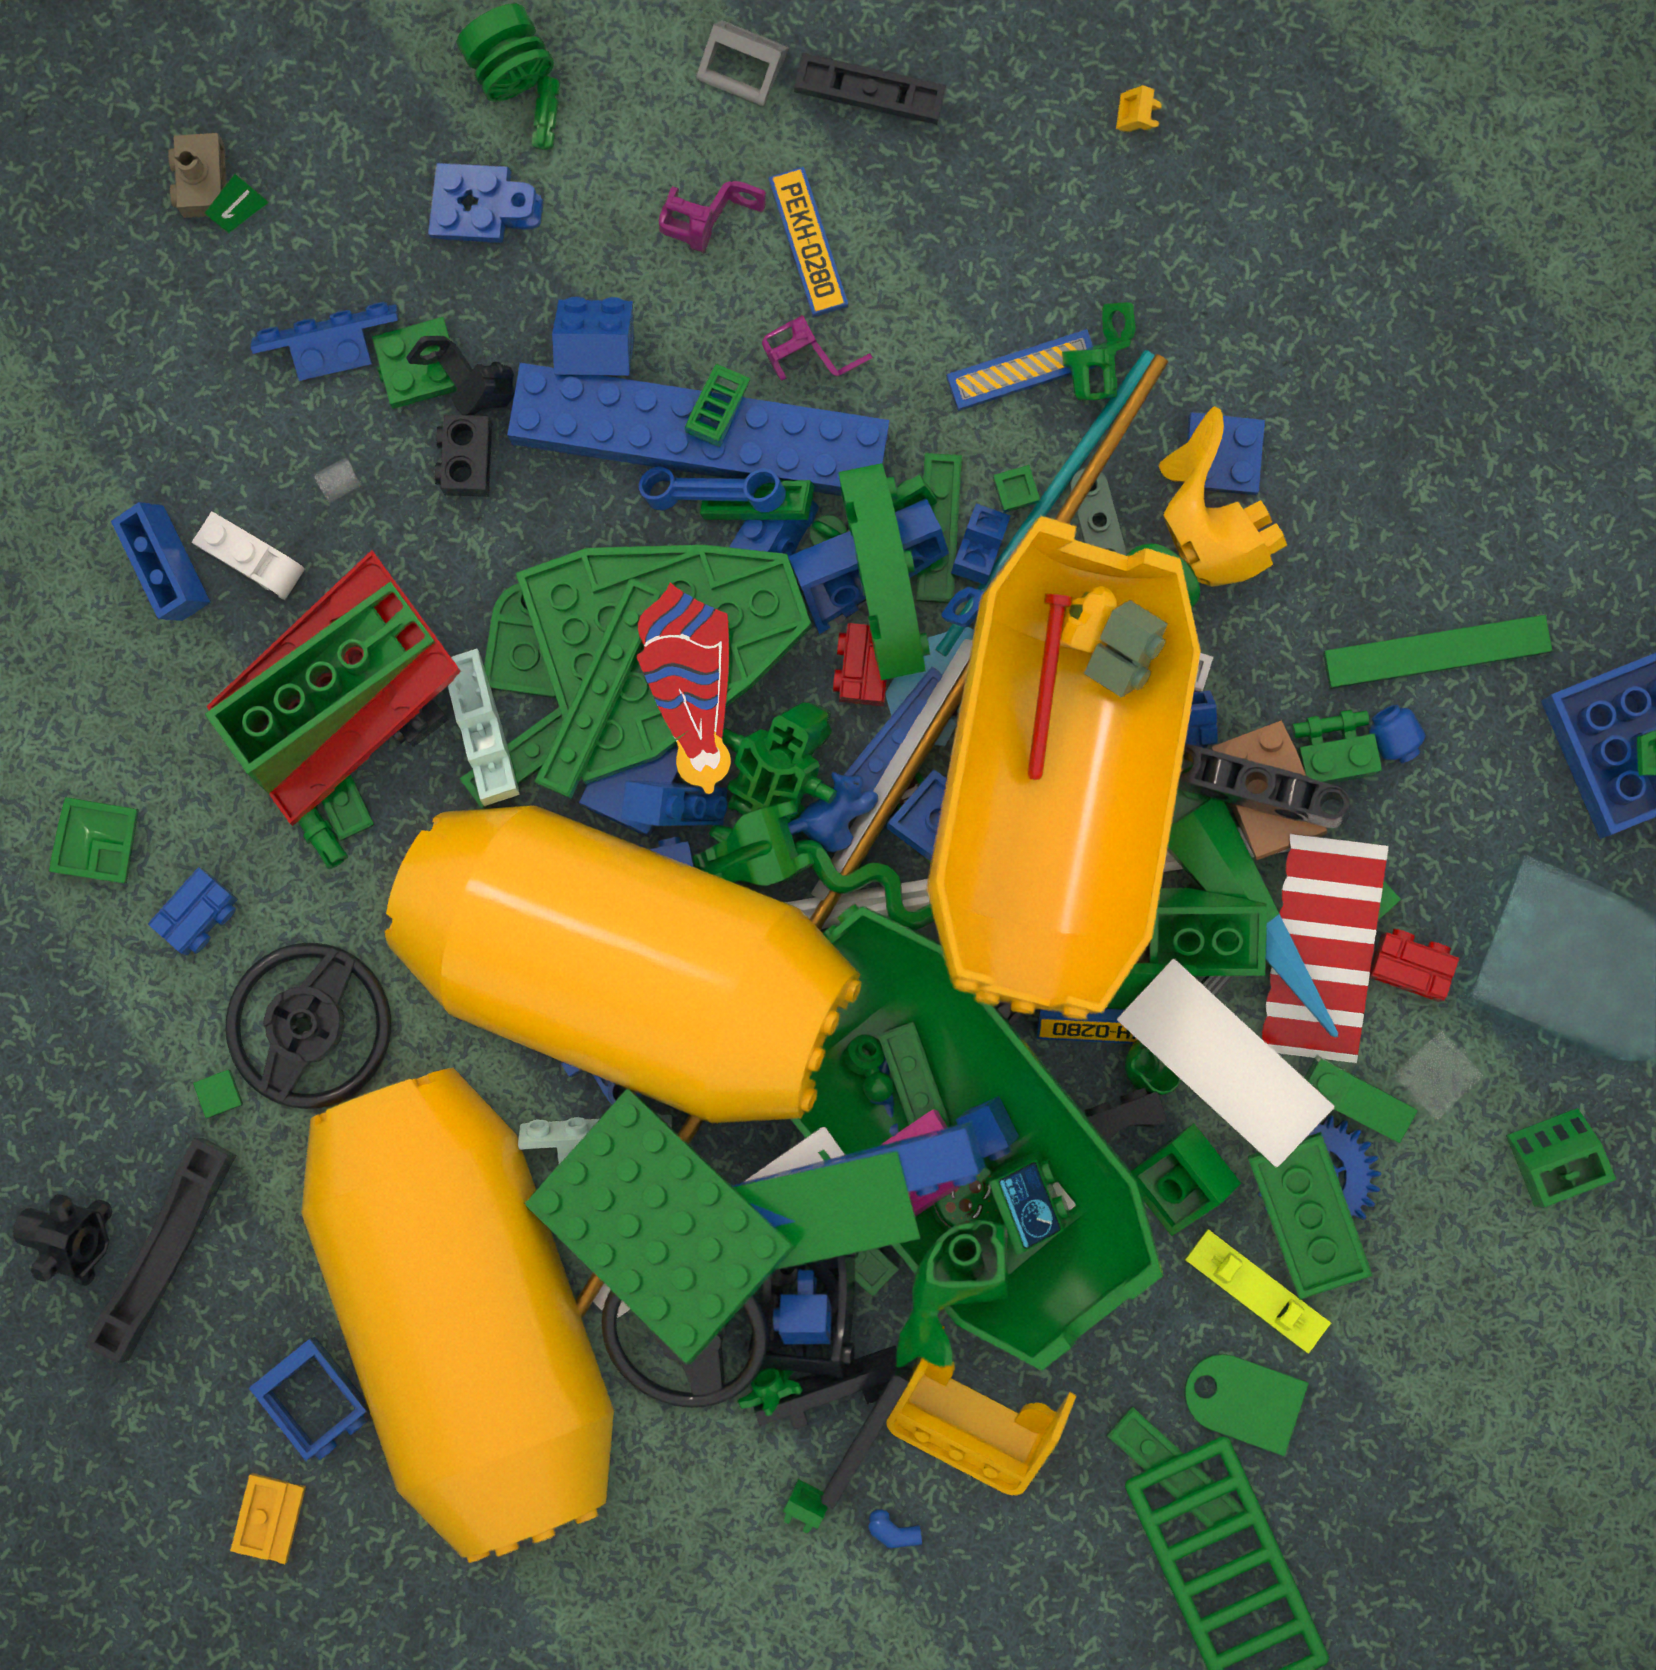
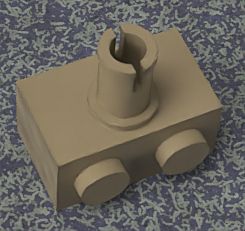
[169,133,226,218]

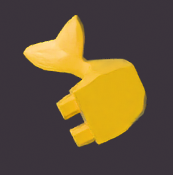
[1158,406,1287,587]

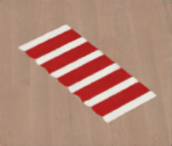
[1262,834,1389,1063]

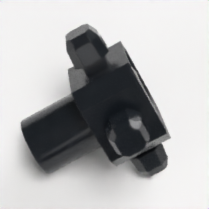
[13,1194,113,1286]

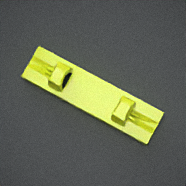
[1184,1229,1331,1354]

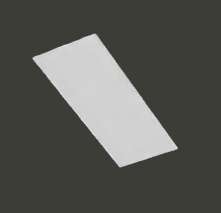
[1117,959,1334,1167]

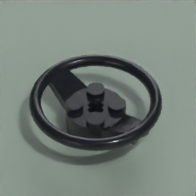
[225,943,391,1109]
[601,1290,768,1408]

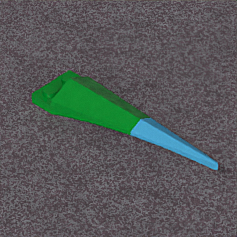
[1167,764,1338,1037]

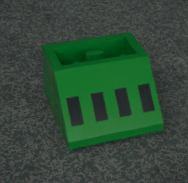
[1506,1108,1616,1207]

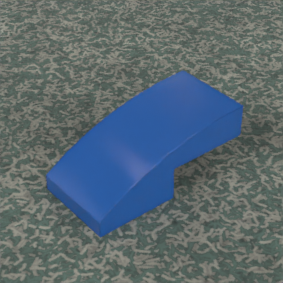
[951,503,1011,585]

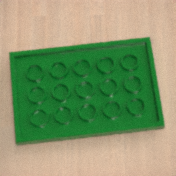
[524,1088,795,1364]

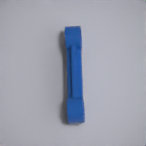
[639,467,786,512]

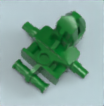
[722,702,837,823]

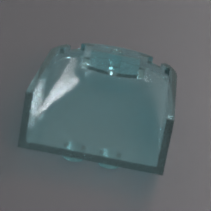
[1460,855,1656,1062]

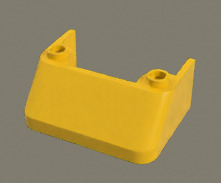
[886,1326,1076,1495]

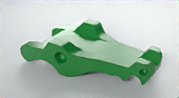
[692,801,815,886]

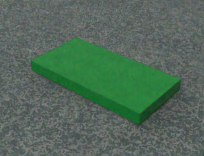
[1248,1132,1373,1300]

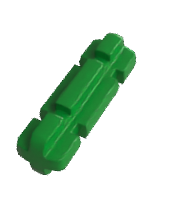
[532,76,560,150]

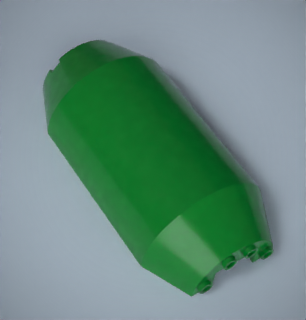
[791,904,1163,1371]

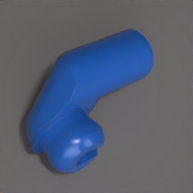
[868,1509,922,1548]

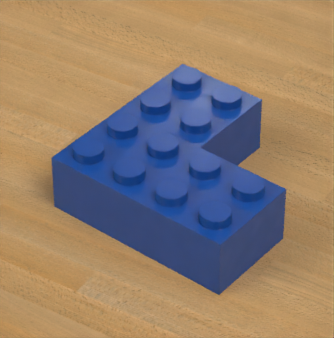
[1541,653,1656,839]

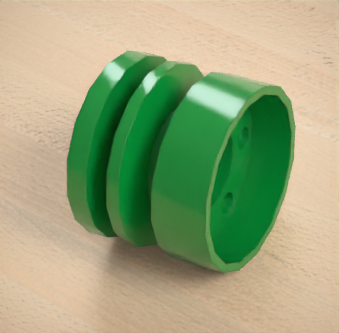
[456,3,554,102]

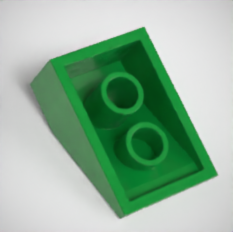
[1148,888,1267,976]

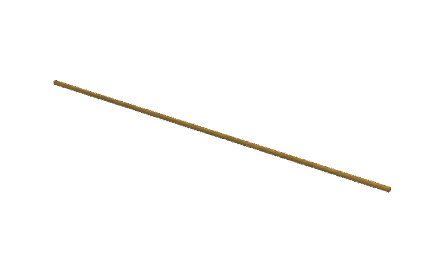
[576,354,1168,1319]

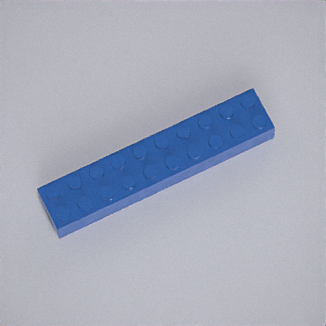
[507,363,889,496]

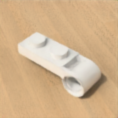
[192,511,305,600]

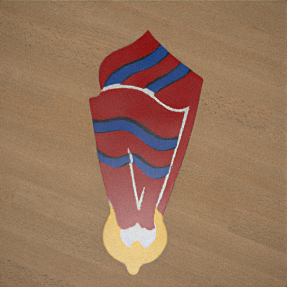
[636,582,731,794]

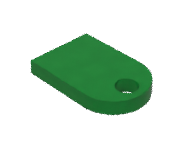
[484,583,556,698]
[1184,1354,1309,1456]

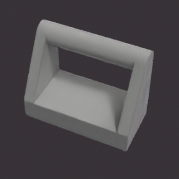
[696,20,789,107]

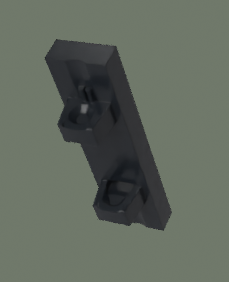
[794,53,946,125]
[754,1345,897,1430]

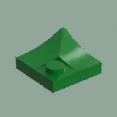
[49,797,139,884]

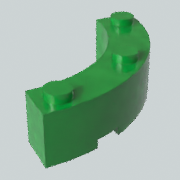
[838,463,930,680]

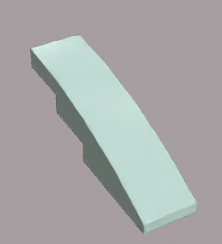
[448,649,520,806]

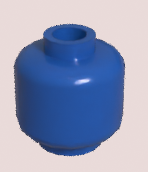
[1369,705,1426,763]

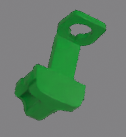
[1062,302,1135,401]

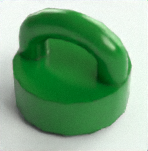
[810,515,846,546]

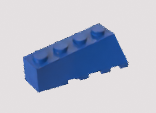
[788,499,949,635]

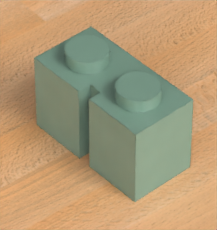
[1084,600,1168,698]

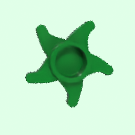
[738,1368,802,1416]

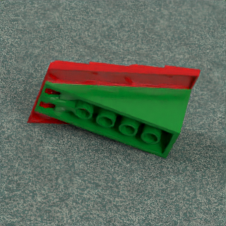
[205,550,461,826]

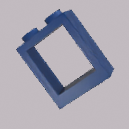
[249,1337,369,1461]

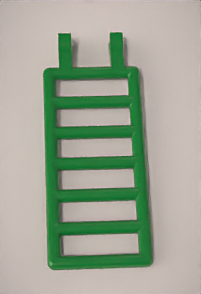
[1125,1436,1329,1670]

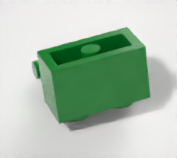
[1292,709,1382,784]

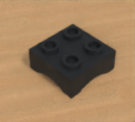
[1084,1088,1168,1143]

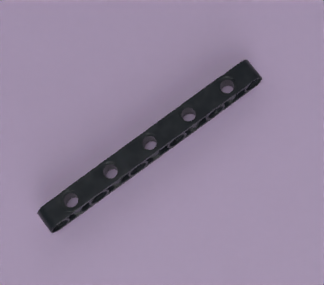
[951,702,1350,828]

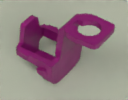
[658,181,766,253]
[762,315,873,381]

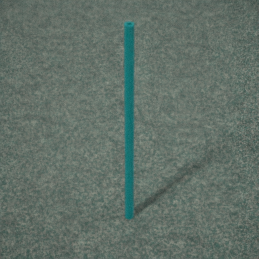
[935,350,1155,657]

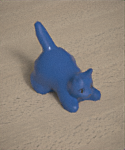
[788,772,878,852]

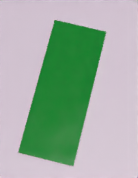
[734,1151,920,1270]

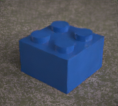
[552,297,634,376]

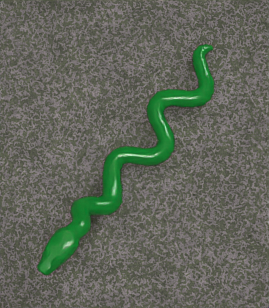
[709,825,935,930]

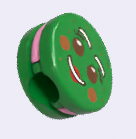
[930,1166,1001,1231]

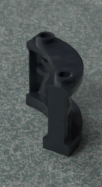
[748,1252,859,1379]

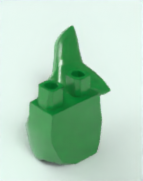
[896,1220,1009,1368]

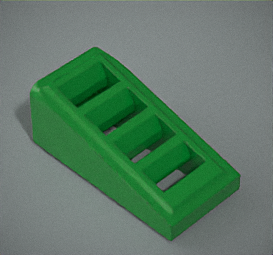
[685,364,750,447]

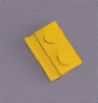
[230,1473,306,1564]

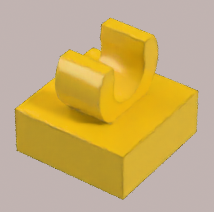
[1116,85,1161,132]

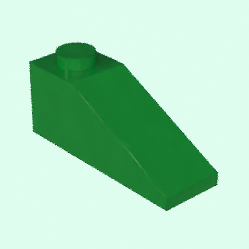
[1304,1055,1418,1143]

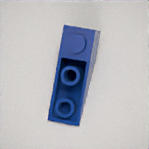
[621,781,727,826]

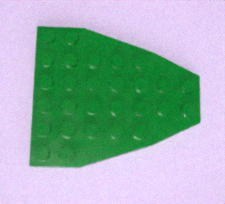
[516,545,812,784]

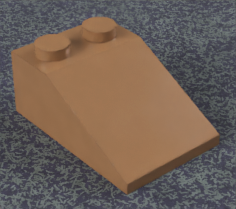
[1211,720,1327,861]

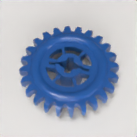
[1255,1115,1381,1220]

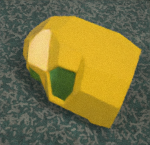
[1061,586,1117,652]

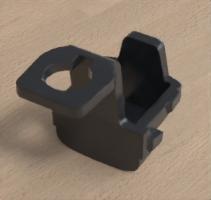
[406,336,514,415]

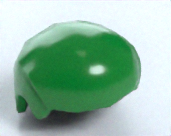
[1125,1040,1182,1095]

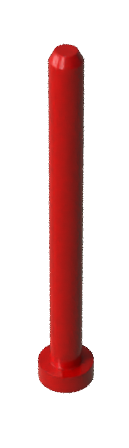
[1027,593,1072,780]

